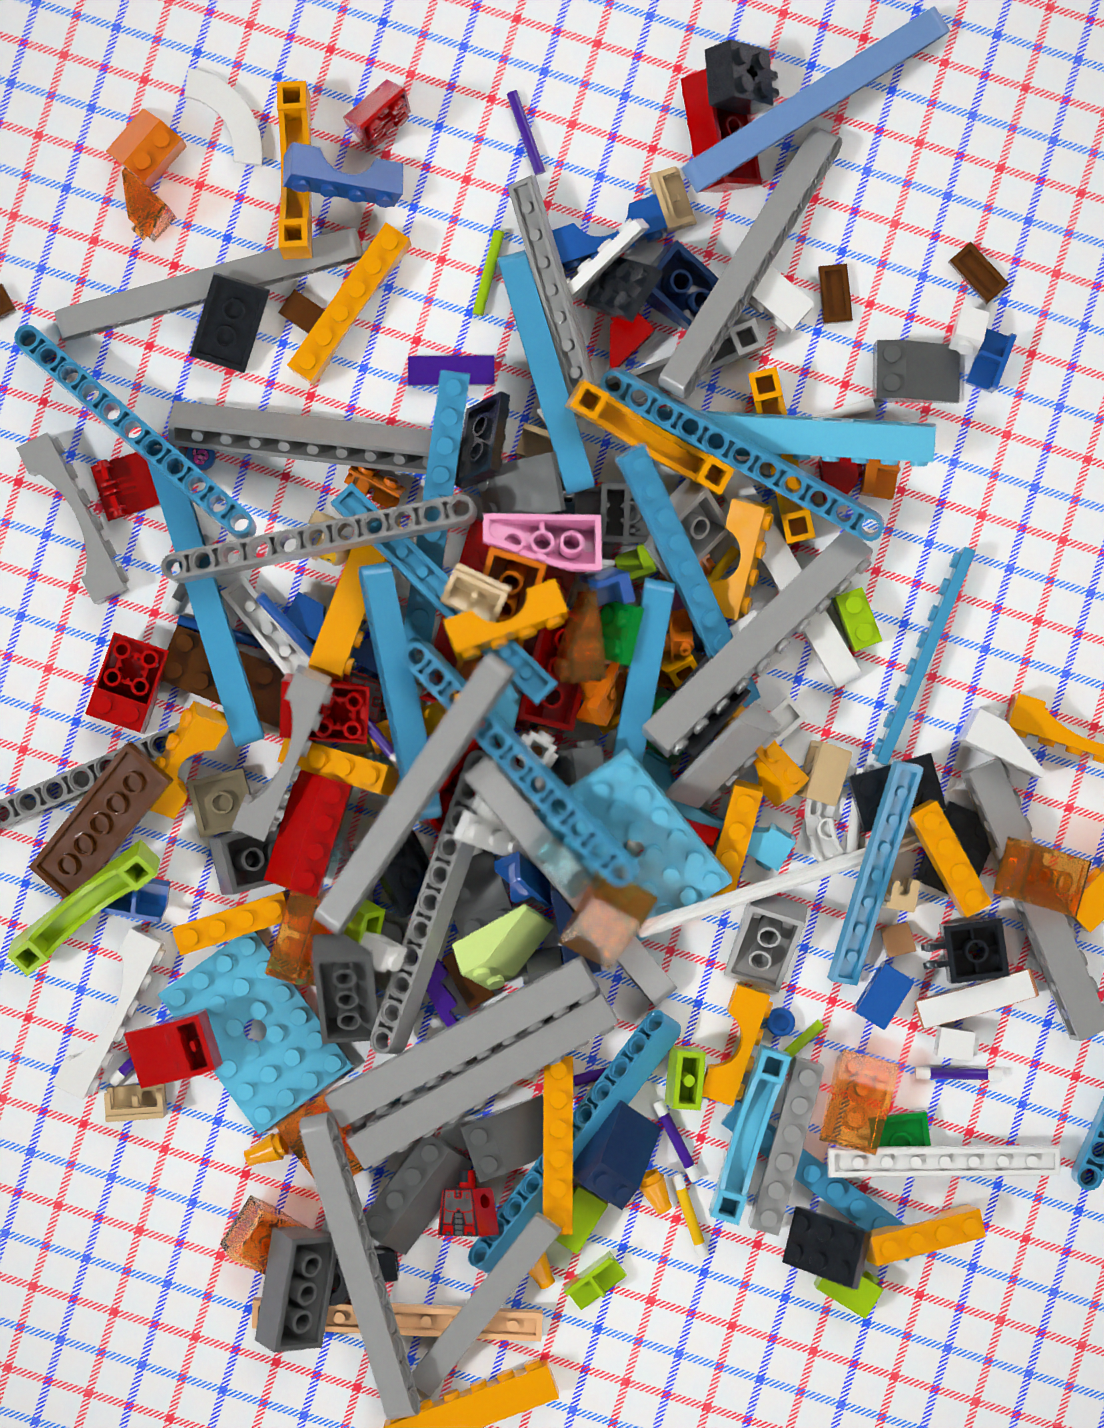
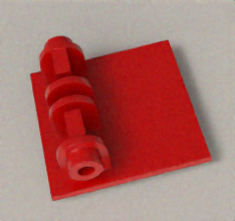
[90,452,160,522]

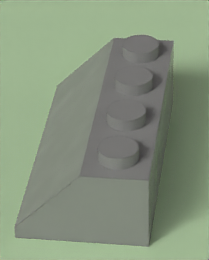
[664,700,781,808]

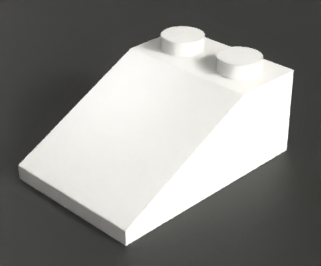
[956,706,1046,778]

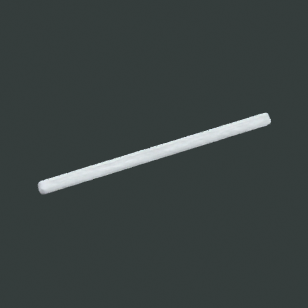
[636,832,922,938]

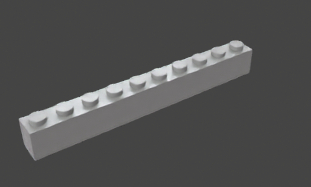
[168,401,461,474]
[642,530,873,758]
[960,759,1104,1042]
[324,955,599,1128]
[346,987,618,1169]

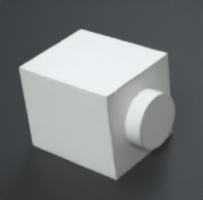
[948,305,990,356]
[933,1025,979,1062]

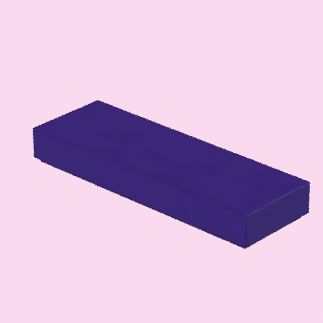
[408,356,495,386]

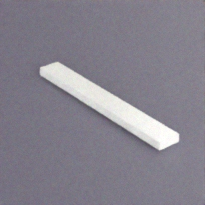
[827,1145,1061,1178]

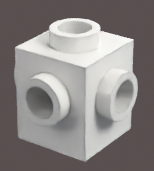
[517,730,558,769]

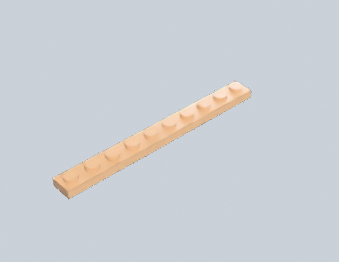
[252,1297,543,1342]

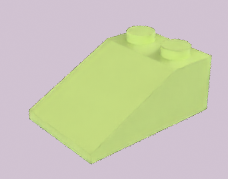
[452,904,554,990]

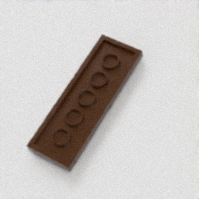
[161,625,317,743]
[29,741,174,899]

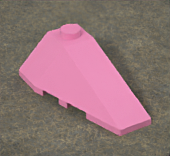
[483,513,601,572]

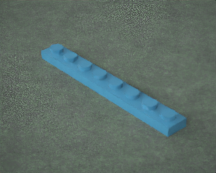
[872,547,976,765]
[827,760,924,986]
[721,1100,910,1262]

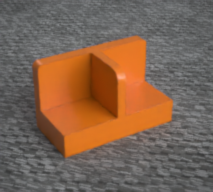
[859,459,901,500]
[576,662,627,726]

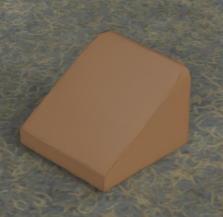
[880,922,917,958]

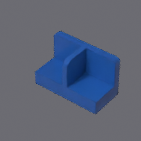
[965,328,1017,393]
[579,566,636,606]
[494,851,552,908]
[104,878,171,923]
[852,961,914,1030]

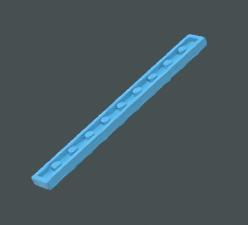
[404,369,470,661]
[616,443,761,707]
[331,483,557,706]

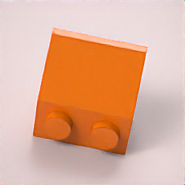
[106,108,187,189]

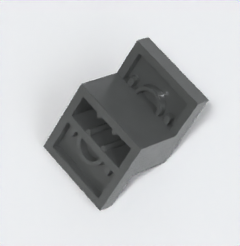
[572,483,650,546]

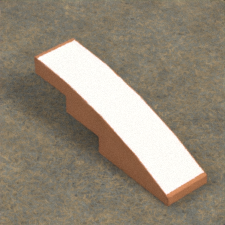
[914,967,1039,1029]

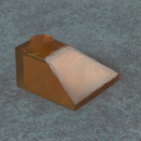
[121,167,177,243]

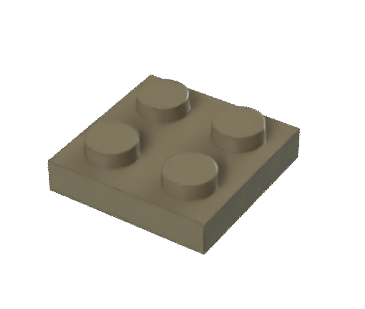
[187,768,251,838]

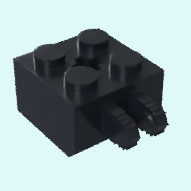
[704,39,780,115]
[921,916,1010,984]

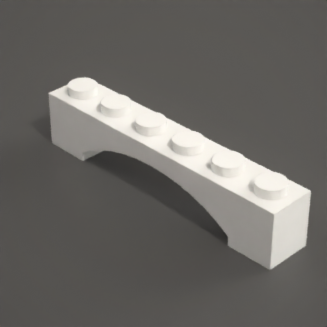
[52,926,166,1100]

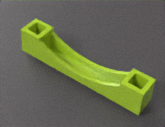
[7,839,160,976]

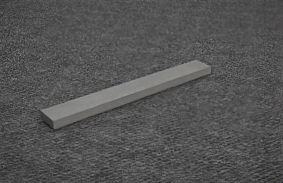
[507,175,598,397]
[412,1211,561,1397]

